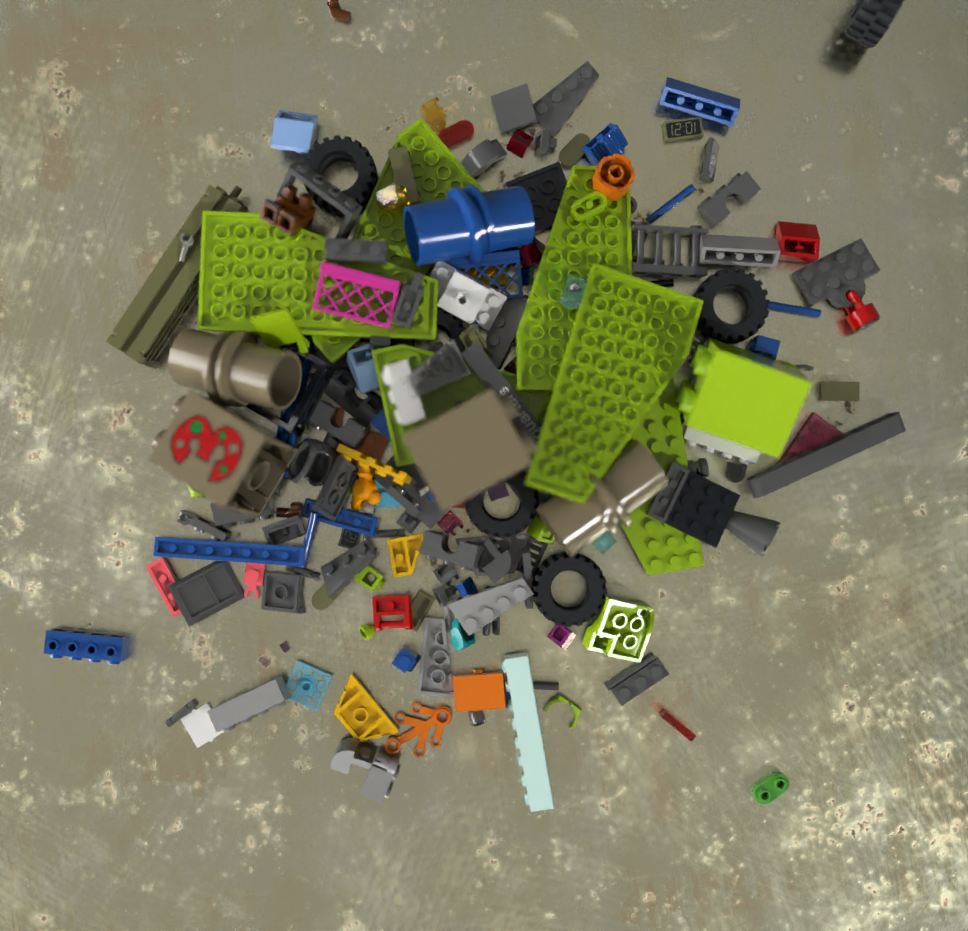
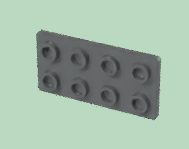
[374,455,449,529]

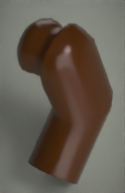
[327,0,351,22]
[276,502,302,518]

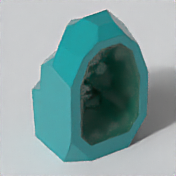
[451,618,475,651]

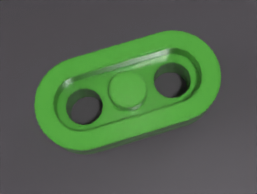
[753,772,789,805]

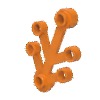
[385,702,452,758]

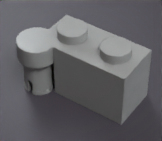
[360,753,400,803]

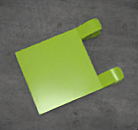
[250,308,310,354]

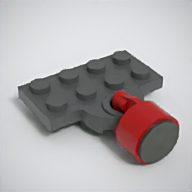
[792,238,880,333]

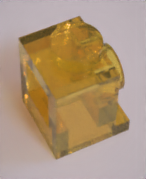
[420,97,447,132]
[376,183,410,211]

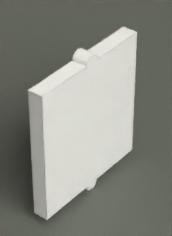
[181,702,224,748]

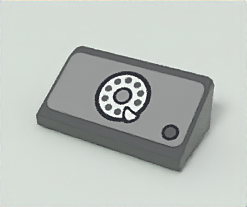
[699,137,719,182]

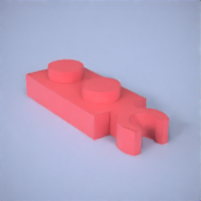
[243,563,267,599]

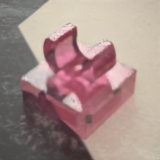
[437,510,463,536]

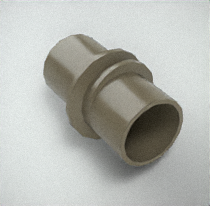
[168,329,302,410]
[536,438,669,557]

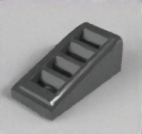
[516,535,548,577]

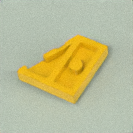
[387,533,424,578]

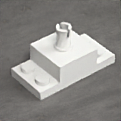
[430,261,507,331]

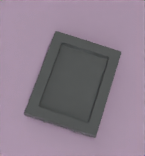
[168,561,245,627]

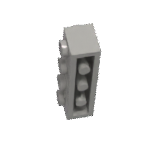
[699,234,781,267]
[207,676,291,733]

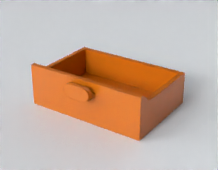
[453,669,506,712]

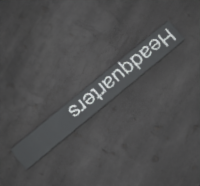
[461,342,542,445]

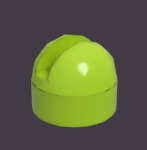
[359,624,376,641]

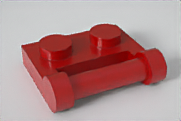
[372,594,414,631]

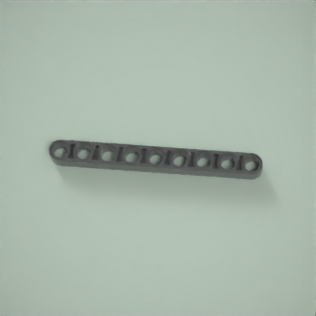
[747,412,906,498]

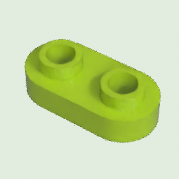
[570,191,607,221]

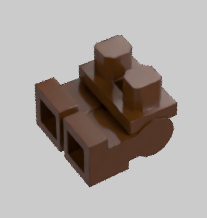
[260,184,316,236]

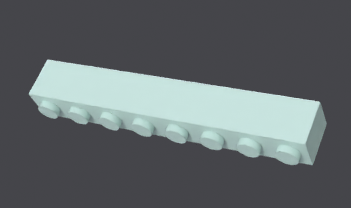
[502,652,554,812]

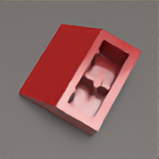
[776,221,820,263]

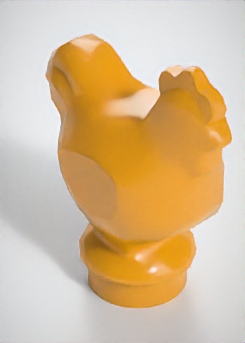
[350,468,381,511]

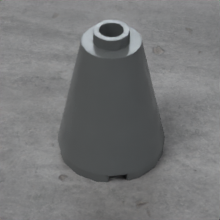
[726,510,780,557]

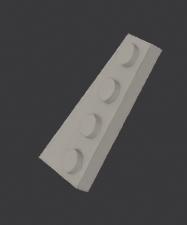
[486,294,528,369]
[403,339,471,399]
[447,576,534,636]
[417,617,454,698]

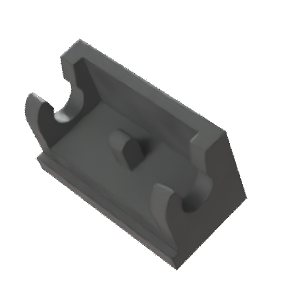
[262,514,306,545]

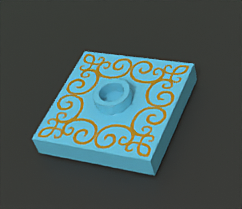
[286,659,333,711]

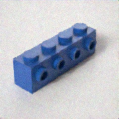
[659,77,740,126]
[43,628,130,664]

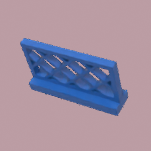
[445,250,524,299]

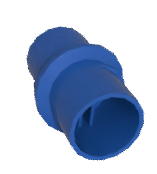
[403,184,535,266]

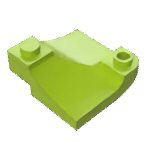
[582,597,655,663]

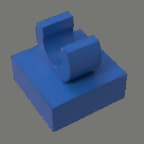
[454,576,479,600]

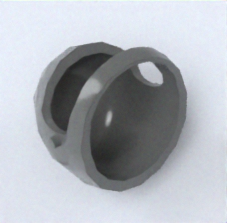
[288,438,339,486]

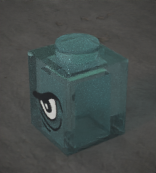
[559,275,588,309]

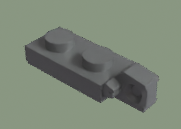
[391,272,425,329]
[177,510,232,541]

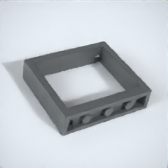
[277,160,363,239]

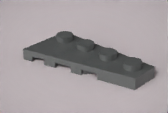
[533,61,599,138]

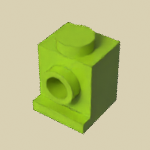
[353,564,385,592]

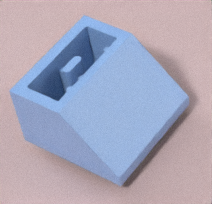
[271,110,318,154]
[346,344,379,394]

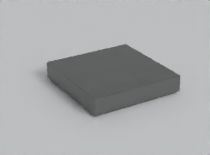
[491,83,538,134]
[261,571,303,613]

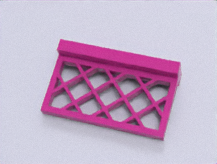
[312,262,402,329]

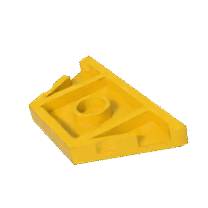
[334,673,400,742]

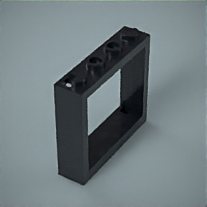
[245,343,337,436]

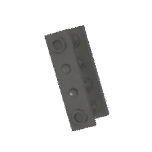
[631,222,708,278]

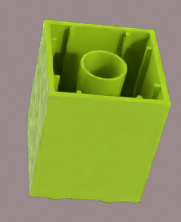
[675,337,812,458]

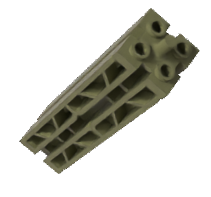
[106,185,248,367]

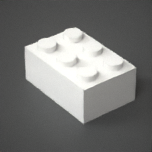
[381,359,427,426]

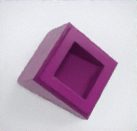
[547,624,576,650]

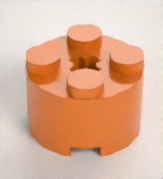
[592,154,636,201]

